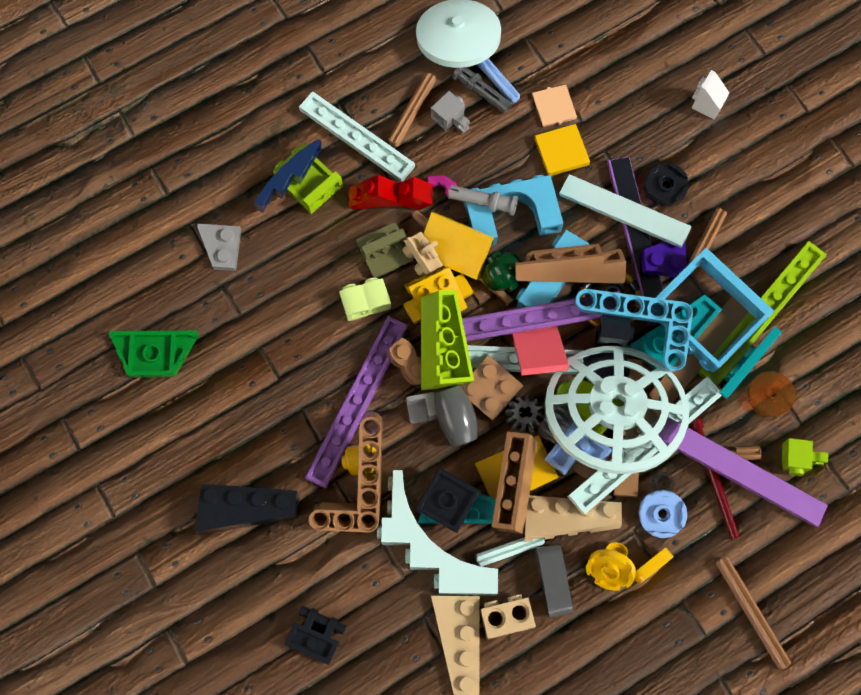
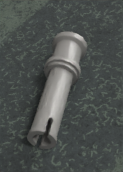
[448,185,518,216]

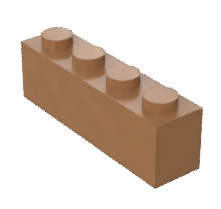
[492,432,538,534]

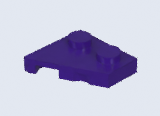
[641,241,687,278]

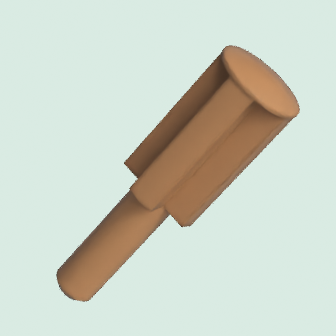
[729,446,761,460]

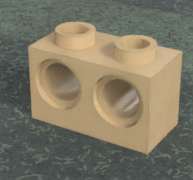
[480,595,536,640]

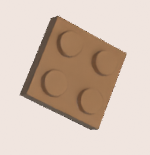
[461,355,523,420]

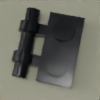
[284,606,347,665]

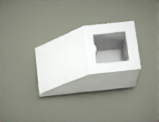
[692,70,729,120]

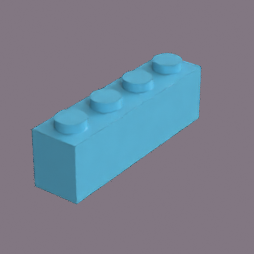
[516,230,589,309]

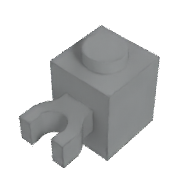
[431,91,470,134]

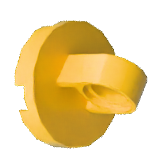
[586,542,636,591]

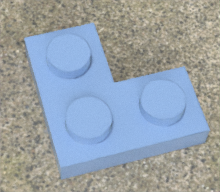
[544,423,612,475]

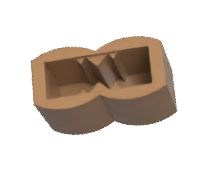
[386,338,421,386]

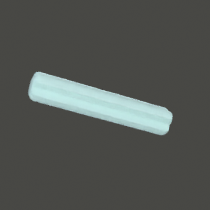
[475,538,545,567]

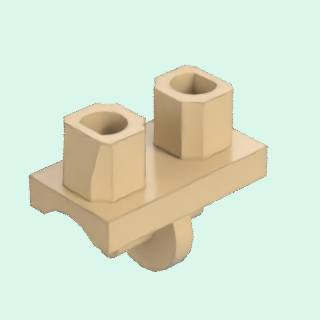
[402,232,443,276]

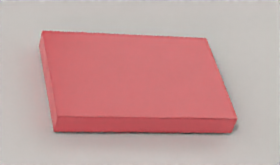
[511,326,569,375]

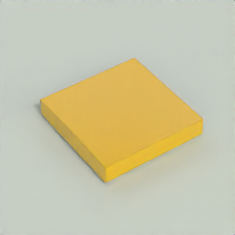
[534,124,590,176]

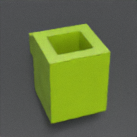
[781,438,829,476]

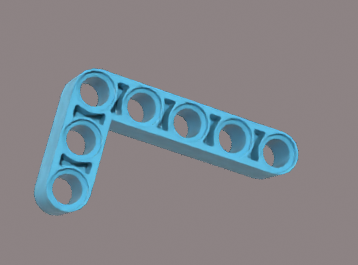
[575,289,693,372]

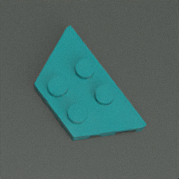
[719,327,782,399]

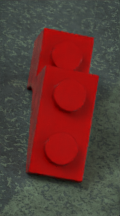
[349,175,433,211]

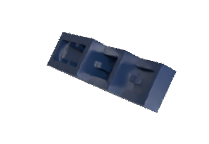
[254,139,322,213]

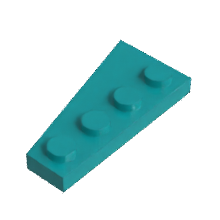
[628,295,722,377]

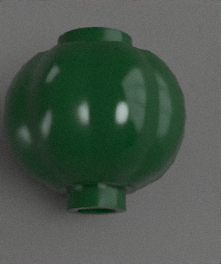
[482,251,521,293]

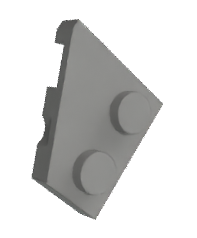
[197,224,241,271]

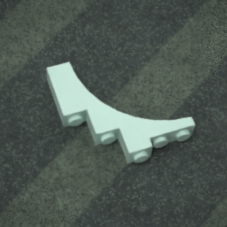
[377,470,498,596]

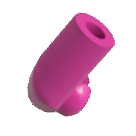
[428,176,457,196]

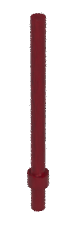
[688,416,740,539]

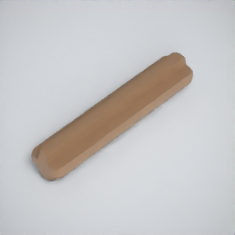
[689,208,727,267]

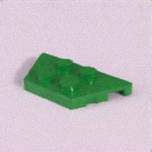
[109,330,199,378]

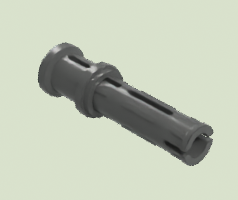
[452,67,512,114]

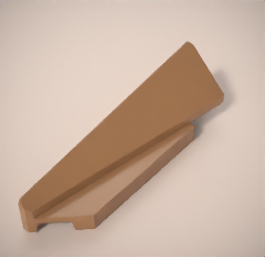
[515,244,626,283]

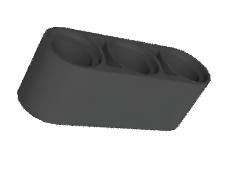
[535,544,573,618]

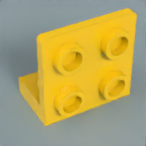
[404,266,467,314]

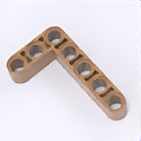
[309,411,383,532]

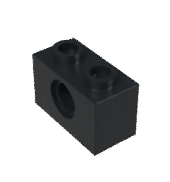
[595,315,634,347]

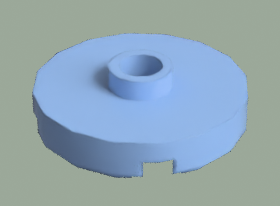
[638,489,687,538]

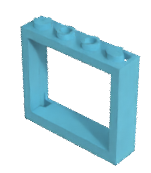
[651,248,774,373]

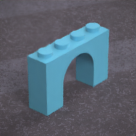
[464,175,563,246]

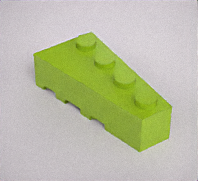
[421,290,474,390]

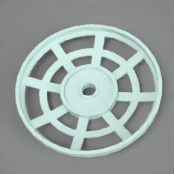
[545,346,689,474]

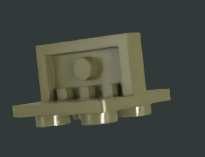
[356,223,414,278]

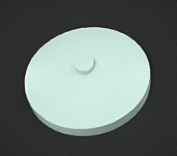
[416,0,501,68]

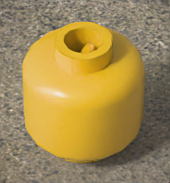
[342,444,376,476]

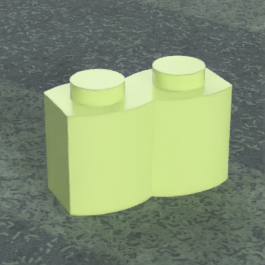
[339,277,391,321]

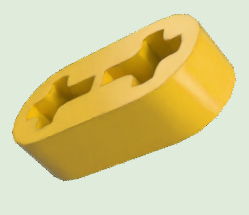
[634,547,674,585]

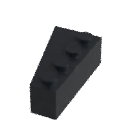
[195,484,300,536]

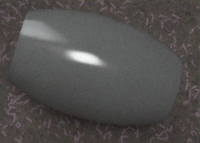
[435,385,478,447]

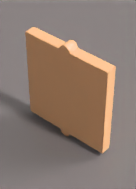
[532,85,577,127]

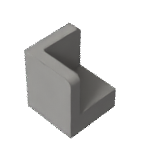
[406,392,438,424]

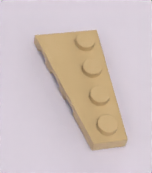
[524,495,622,543]
[431,596,480,695]

